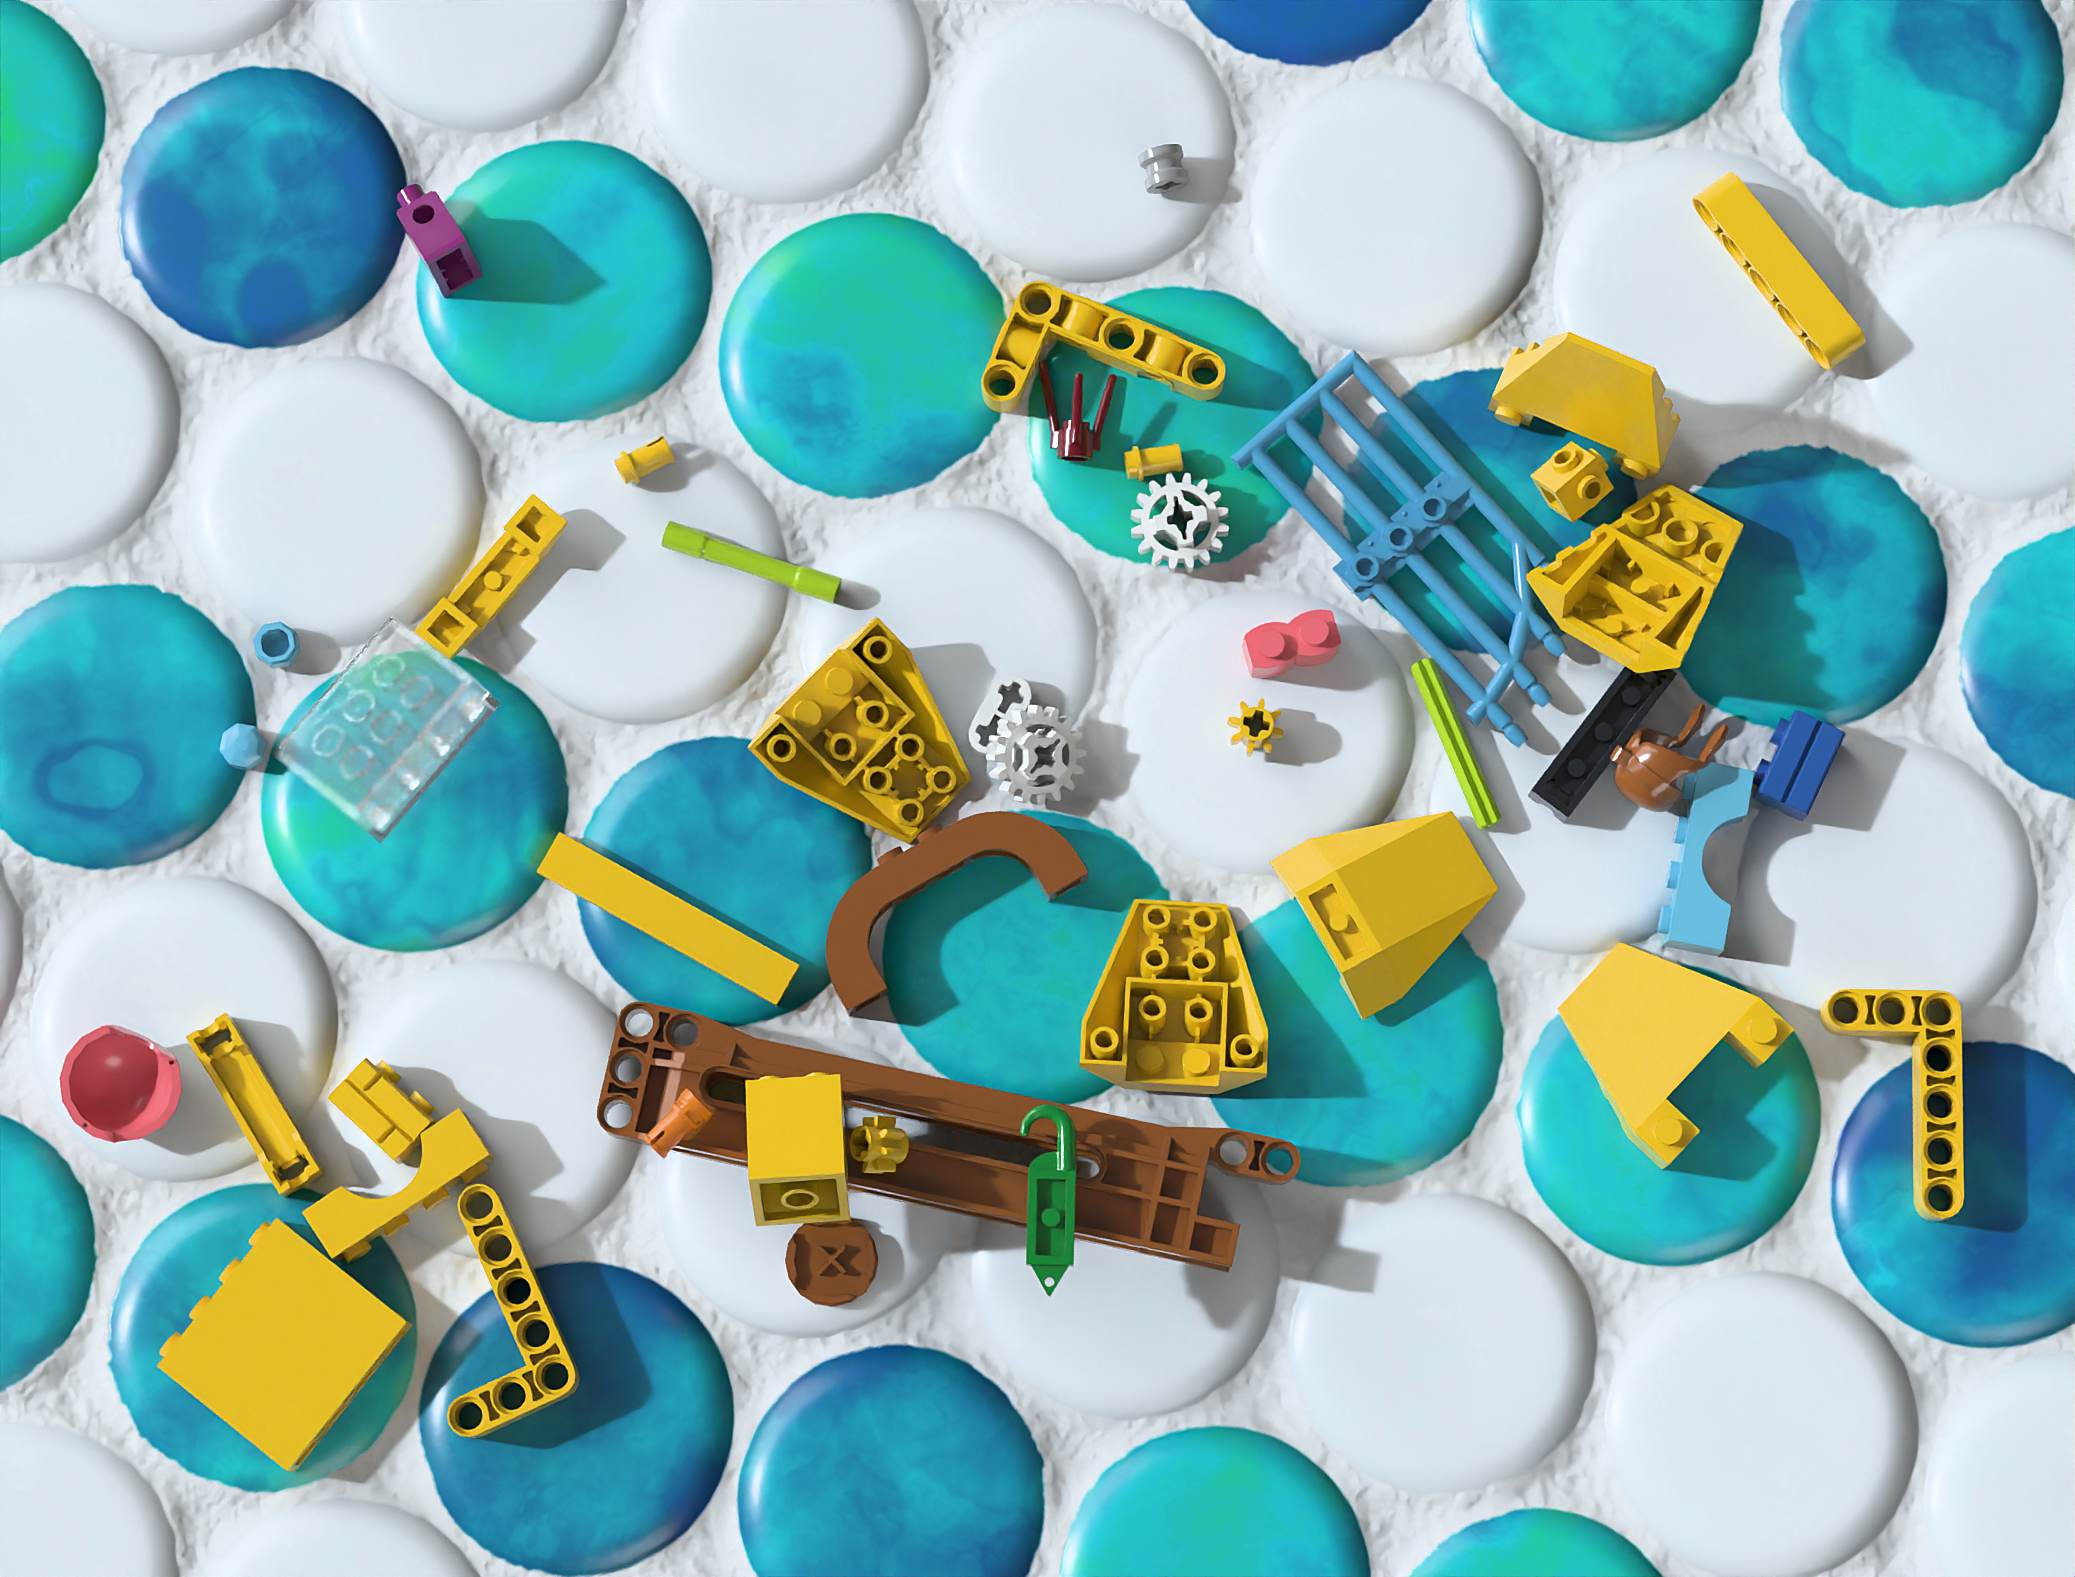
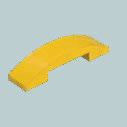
[414,493,568,662]

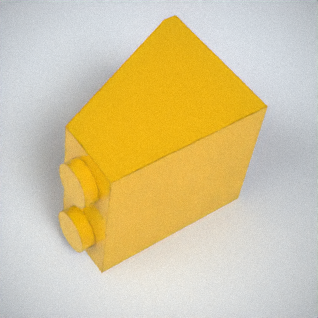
[745,1072,851,1226]

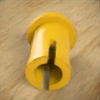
[614,435,675,485]
[1124,443,1183,482]

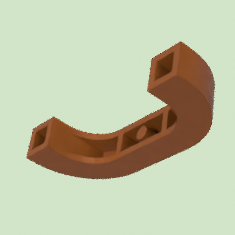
[826,811,1089,1016]

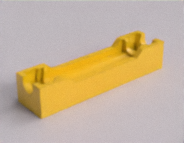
[186,1012,325,1198]

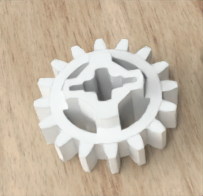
[1131,473,1229,573]
[986,704,1086,805]

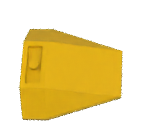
[747,617,972,844]
[1270,811,1499,1021]
[1080,899,1268,1094]

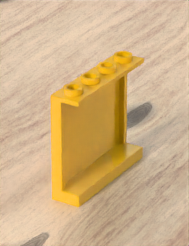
[157,1218,413,1473]

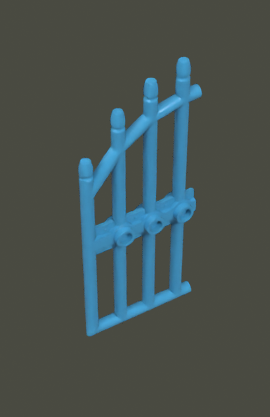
[1230,350,1568,748]

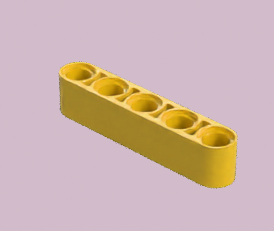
[1692,171,1866,370]

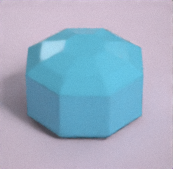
[253,621,300,669]
[220,723,267,770]

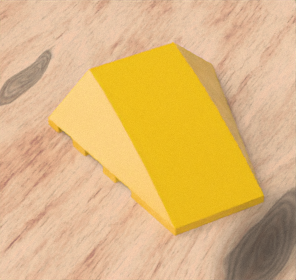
[1526,482,1744,673]

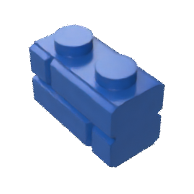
[1752,710,1846,821]

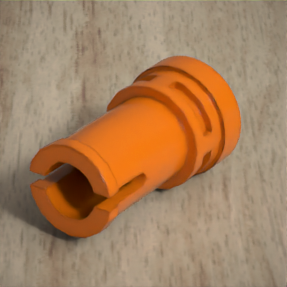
[642,1088,714,1159]

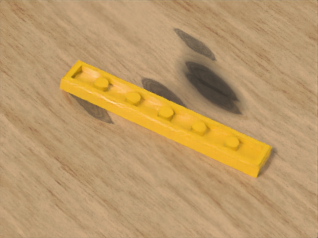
[536,832,800,1007]

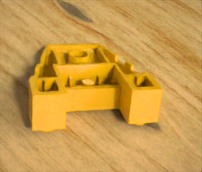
[1488,331,1681,480]
[1557,942,1795,1169]

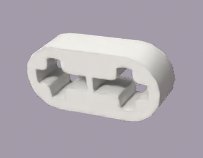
[968,674,1032,758]

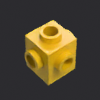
[1531,441,1614,523]

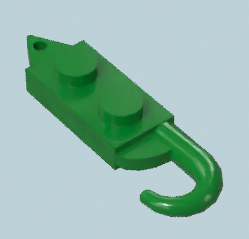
[1020,1104,1077,1296]

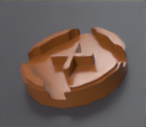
[785,1217,879,1307]

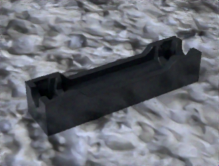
[1528,667,1677,823]

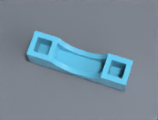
[1658,762,1754,957]

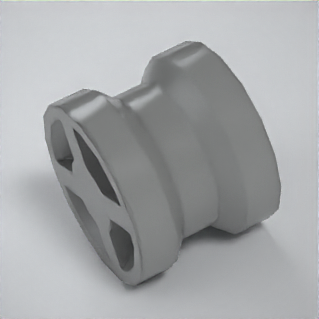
[1138,144,1190,194]

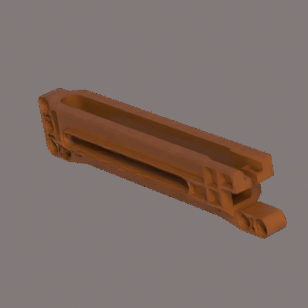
[597,1002,1301,1273]

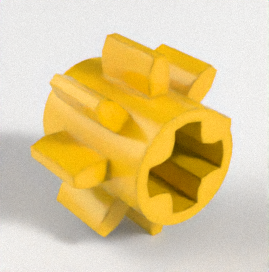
[1227,698,1284,757]
[850,1115,909,1174]

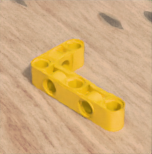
[982,281,1226,413]

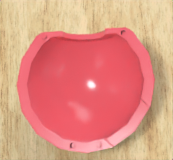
[59,1024,182,1143]

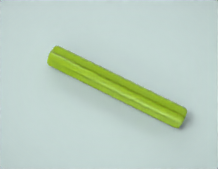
[1411,657,1502,829]

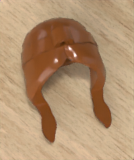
[1610,703,1729,812]

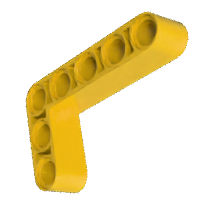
[1819,989,1964,1222]
[447,1184,580,1439]

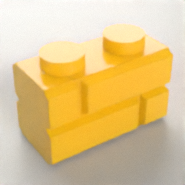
[328,1057,436,1165]

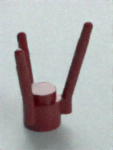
[1039,360,1117,462]

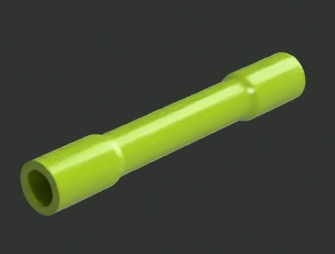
[661,521,842,604]

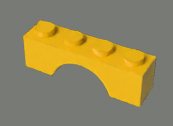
[302,1108,495,1263]

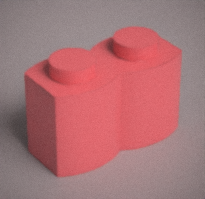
[1242,609,1341,679]

